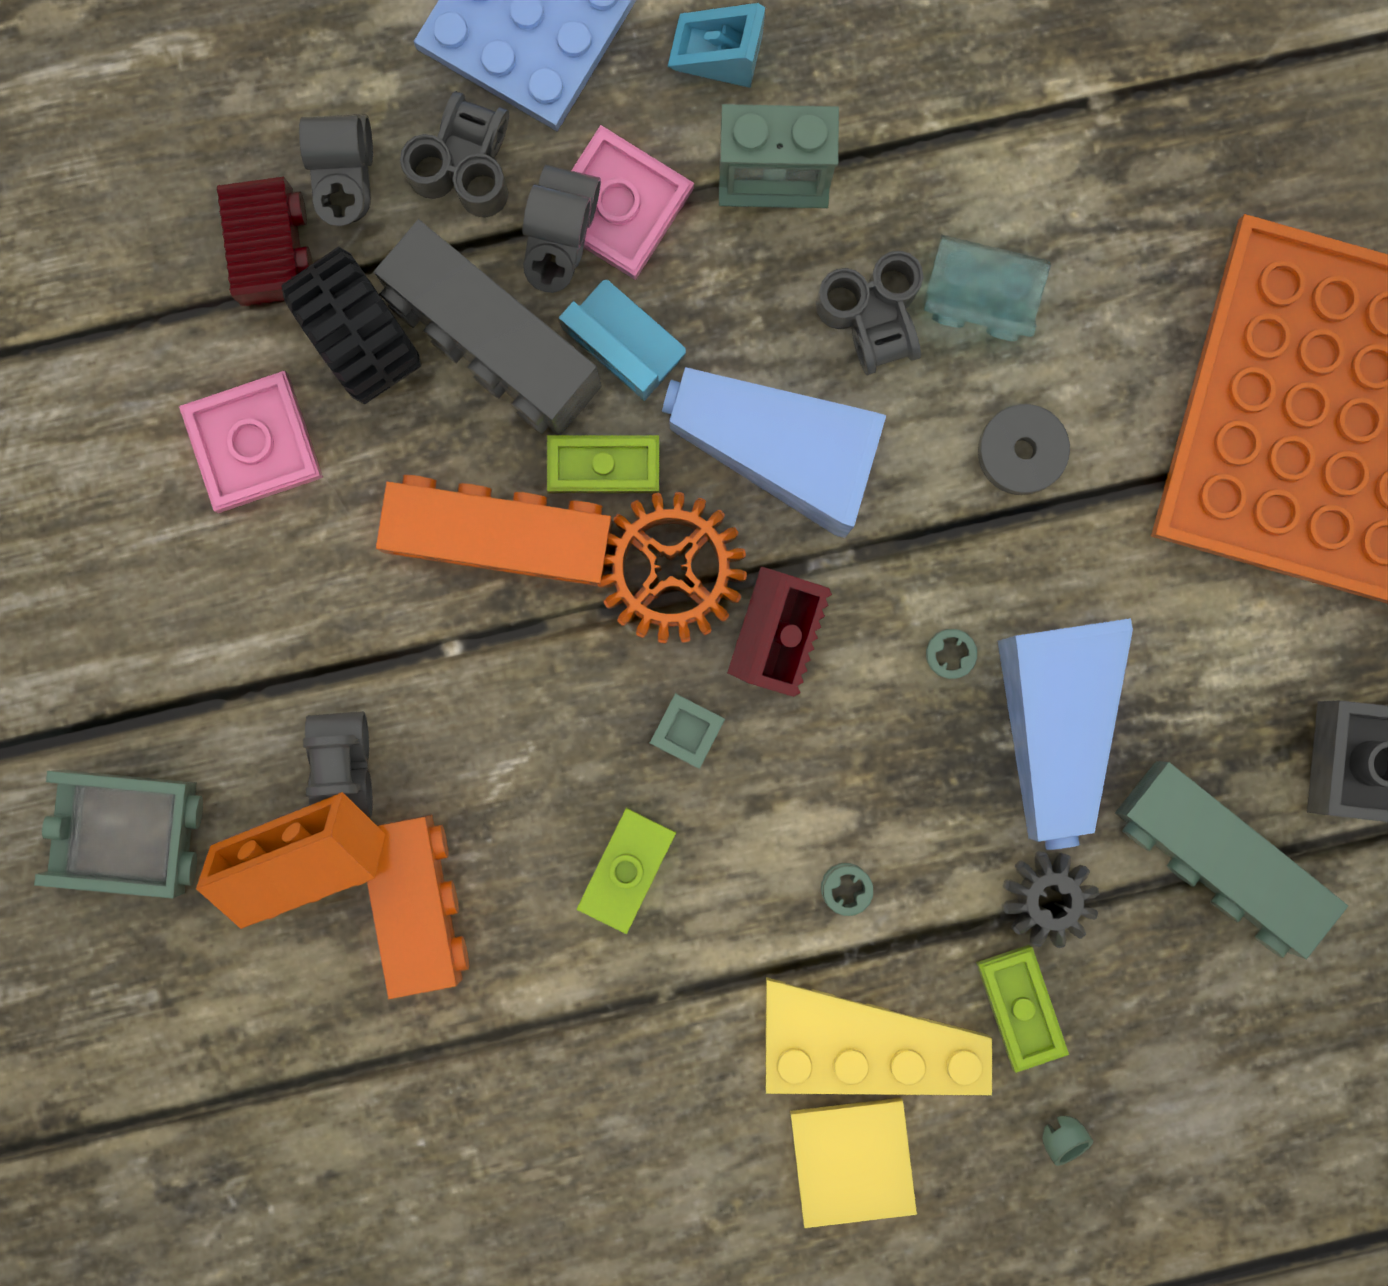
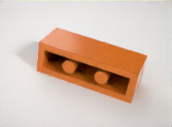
[196,792,386,929]
[367,815,469,999]

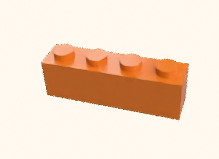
[376,475,613,586]

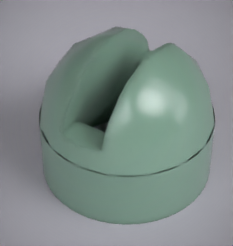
[1042,1116,1093,1166]

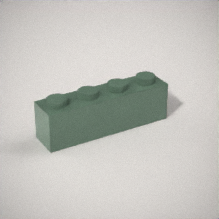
[1115,761,1349,960]

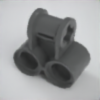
[400,91,509,218]
[299,114,373,226]
[523,165,601,293]
[816,251,924,375]
[303,711,373,818]

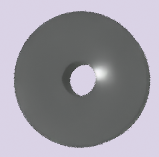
[978,404,1070,495]

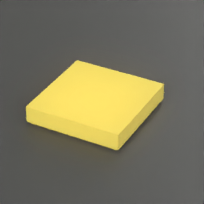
[790,1098,917,1228]

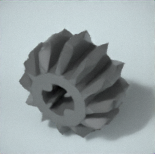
[1002,851,1099,948]

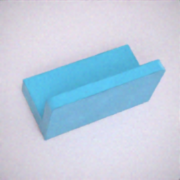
[559,280,686,401]

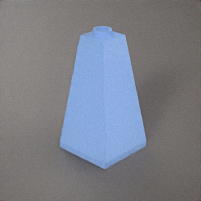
[662,367,886,538]
[997,618,1133,850]

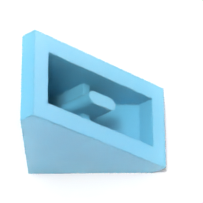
[668,3,765,88]

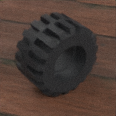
[281,246,421,405]

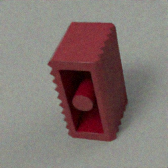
[216,176,313,306]
[727,567,832,697]

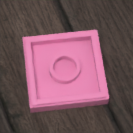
[571,125,694,280]
[179,371,323,513]

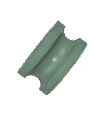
[926,629,977,679]
[821,863,873,916]

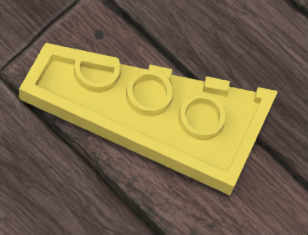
[765,977,992,1095]

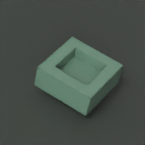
[650,693,725,769]

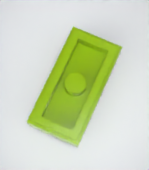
[547,435,659,493]
[576,807,676,934]
[976,945,1069,1073]

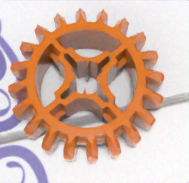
[597,492,747,644]

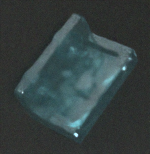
[924,234,1051,341]

